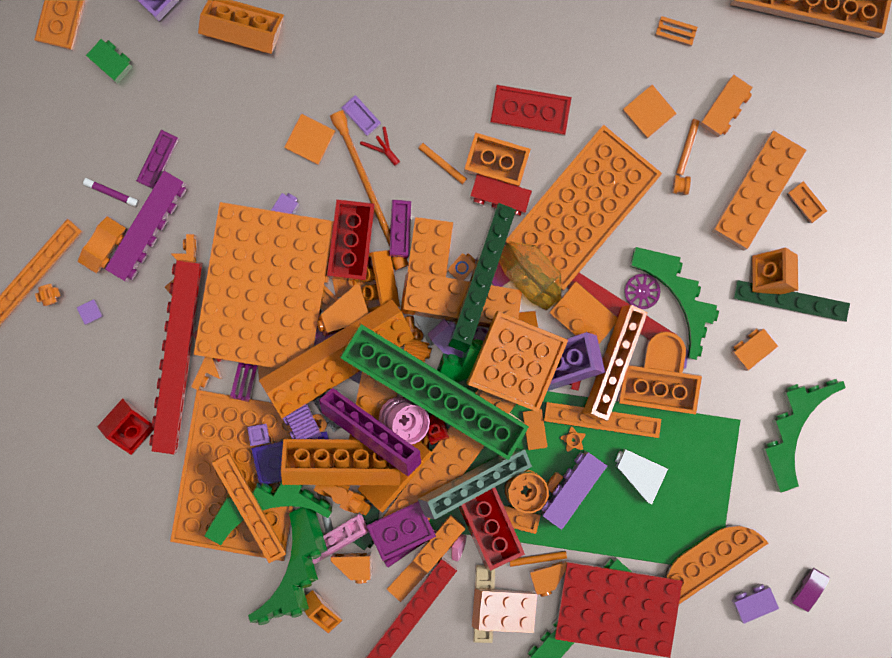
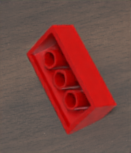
[327,199,375,280]
[459,487,525,571]

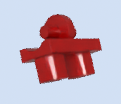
[425,410,449,445]

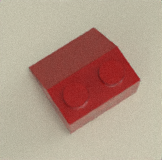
[97,398,154,455]

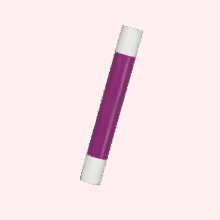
[83,178,139,207]

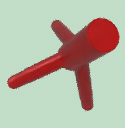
[360,126,400,166]

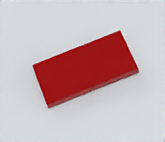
[490,85,572,135]

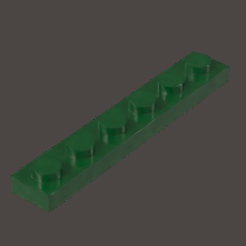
[733,280,850,322]

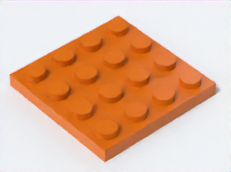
[466,311,568,412]

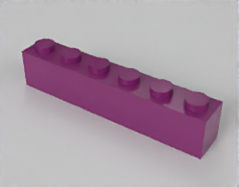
[105,171,187,282]
[319,388,421,476]

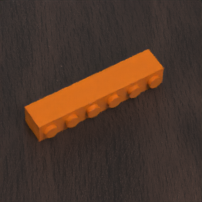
[583,305,648,421]

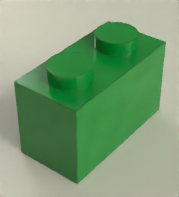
[86,39,133,84]

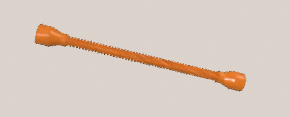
[330,110,409,271]

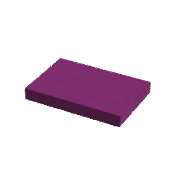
[366,501,436,561]

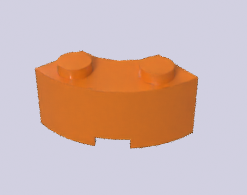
[77,216,126,274]

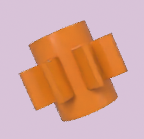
[35,284,60,306]

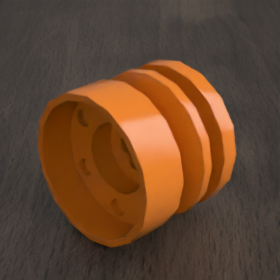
[504,469,549,513]

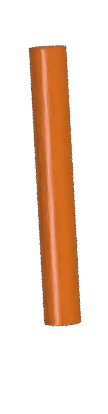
[676,119,700,176]
[418,143,467,185]
[509,551,567,567]

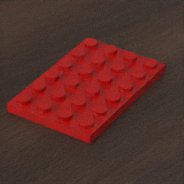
[555,561,683,658]

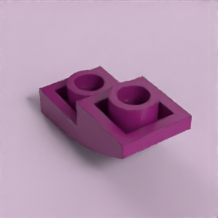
[792,567,830,612]

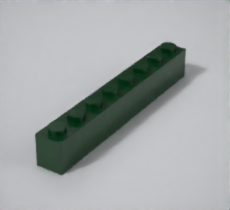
[448,203,516,353]

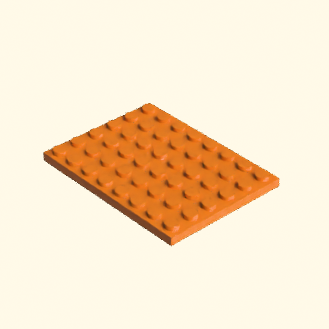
[194,202,334,369]
[170,390,311,561]

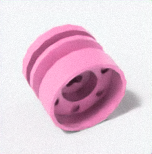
[379,397,430,444]

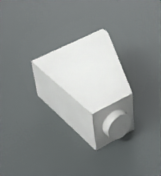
[615,449,668,504]

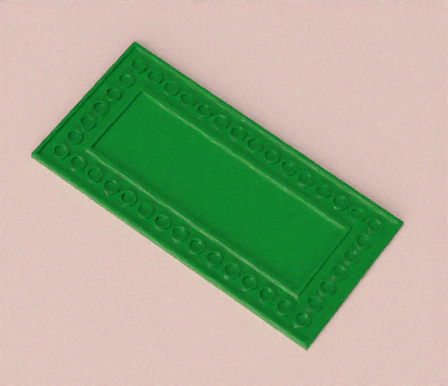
[429,379,741,565]

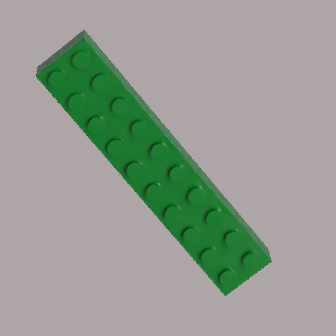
[339,323,529,461]

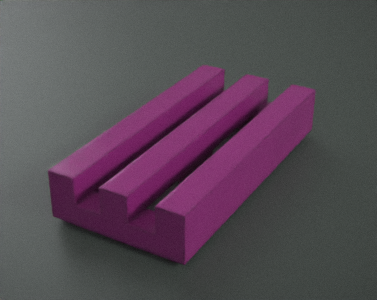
[230,362,258,402]

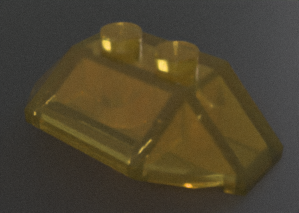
[499,241,561,310]

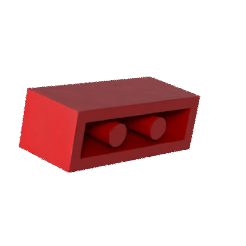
[470,174,532,216]

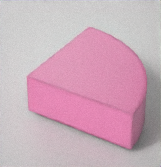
[452,534,466,562]

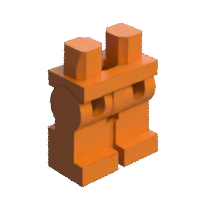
[313,485,372,516]

